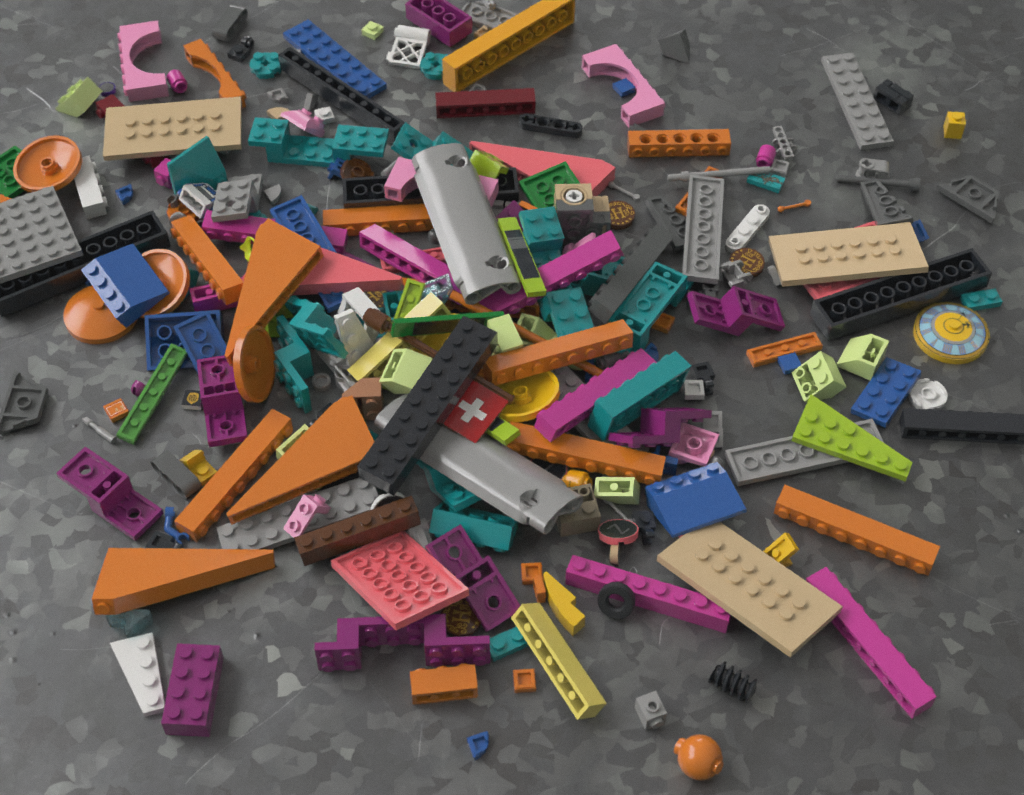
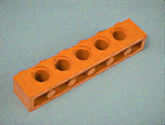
[627,129,731,157]

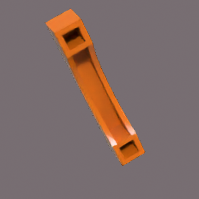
[183,39,247,108]

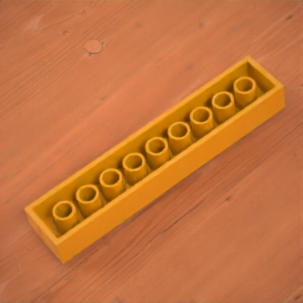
[442,0,575,92]

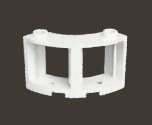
[314,287,380,373]

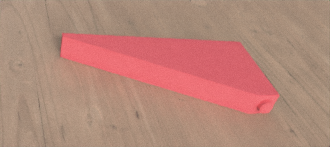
[469,141,616,196]
[242,248,405,296]

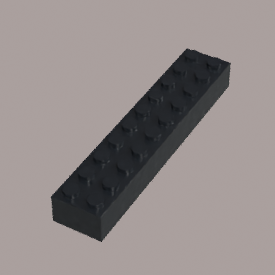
[342,167,519,209]
[0,210,171,317]
[810,248,992,341]
[357,316,498,496]

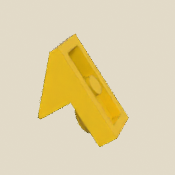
[179,450,217,487]
[763,533,799,567]

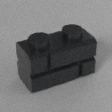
[874,79,914,116]

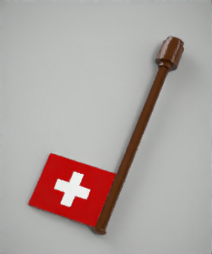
[362,308,516,443]

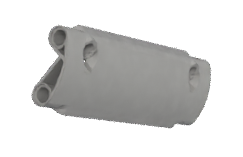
[412,143,521,305]
[374,394,583,534]

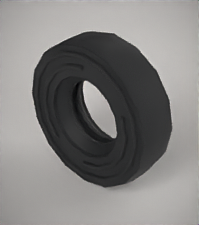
[597,582,636,619]

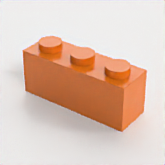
[410,663,478,705]

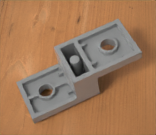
[211,174,263,223]

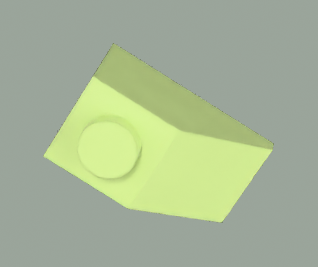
[594,477,641,504]

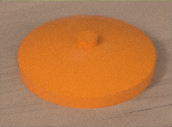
[13,135,82,193]
[140,249,190,319]
[63,286,138,344]
[233,326,276,403]

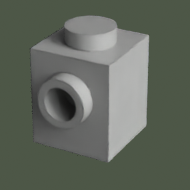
[635,691,667,730]

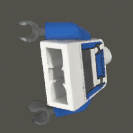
[167,183,217,227]

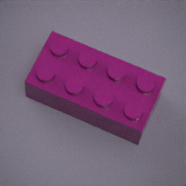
[405,0,472,47]
[161,643,224,737]

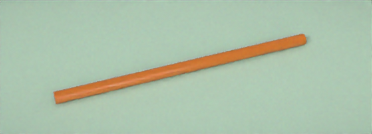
[449,290,604,376]

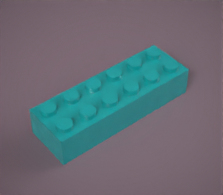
[587,351,692,441]

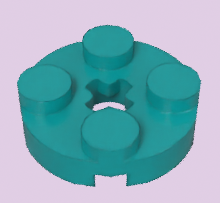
[250,52,282,79]
[420,52,448,80]

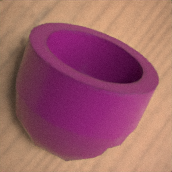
[131,380,146,397]

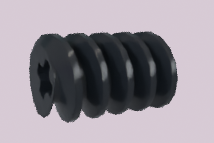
[708,661,757,705]

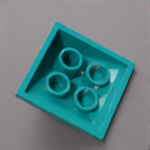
[167,136,228,195]

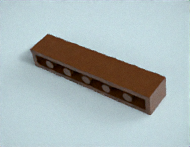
[294,495,421,567]

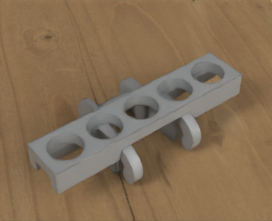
[772,126,797,161]

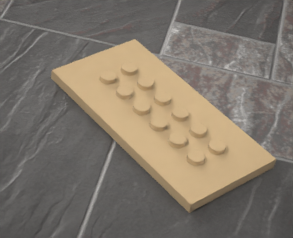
[103,96,242,161]
[769,222,929,287]
[657,522,843,658]

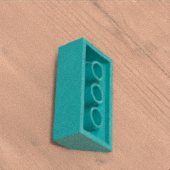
[429,501,519,552]

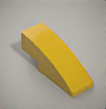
[543,571,585,636]

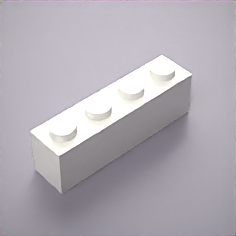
[74,156,108,220]

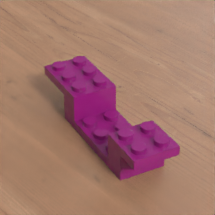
[314,614,490,672]

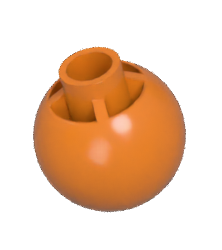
[674,734,723,780]

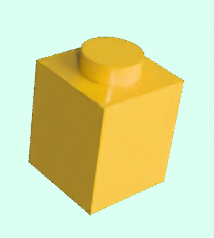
[943,112,966,139]

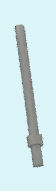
[667,166,770,182]

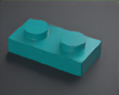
[960,288,1003,311]
[490,627,529,662]

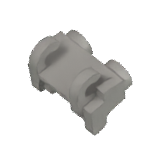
[719,260,753,289]

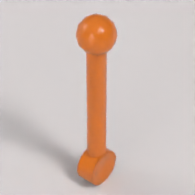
[778,200,811,213]

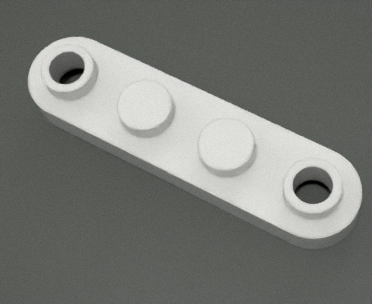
[725,205,770,253]

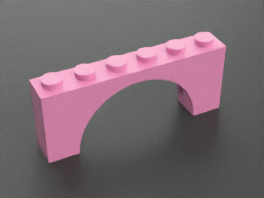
[117,21,169,102]
[582,44,665,128]
[384,157,499,207]

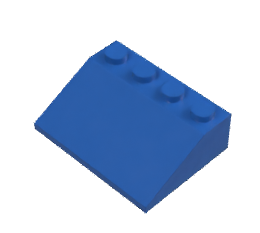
[81,244,170,328]
[144,310,224,371]
[645,462,747,538]

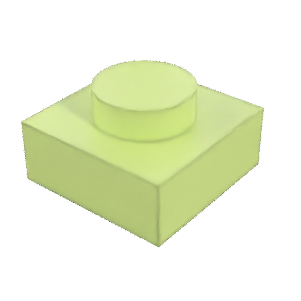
[361,21,384,40]

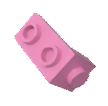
[284,494,331,538]

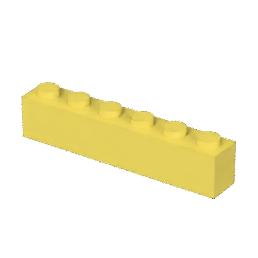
[347,292,451,381]
[511,603,607,720]

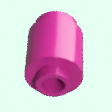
[166,69,188,93]
[756,144,776,167]

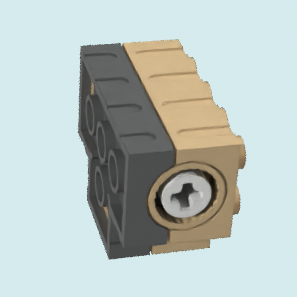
[554,183,611,255]

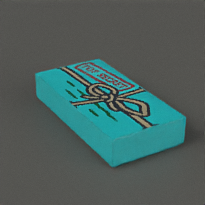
[746,173,785,193]

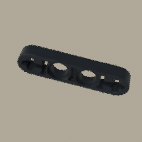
[519,114,583,138]

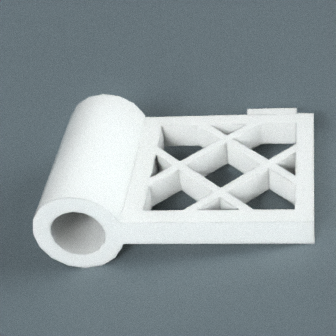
[386,25,431,69]

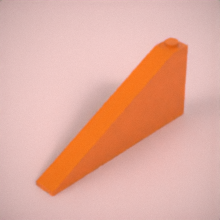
[224,218,324,366]
[226,395,374,525]
[92,548,275,615]

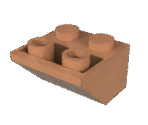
[342,378,384,420]

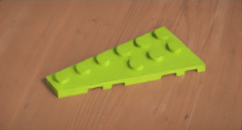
[792,394,913,482]

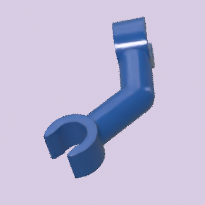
[164,507,190,548]

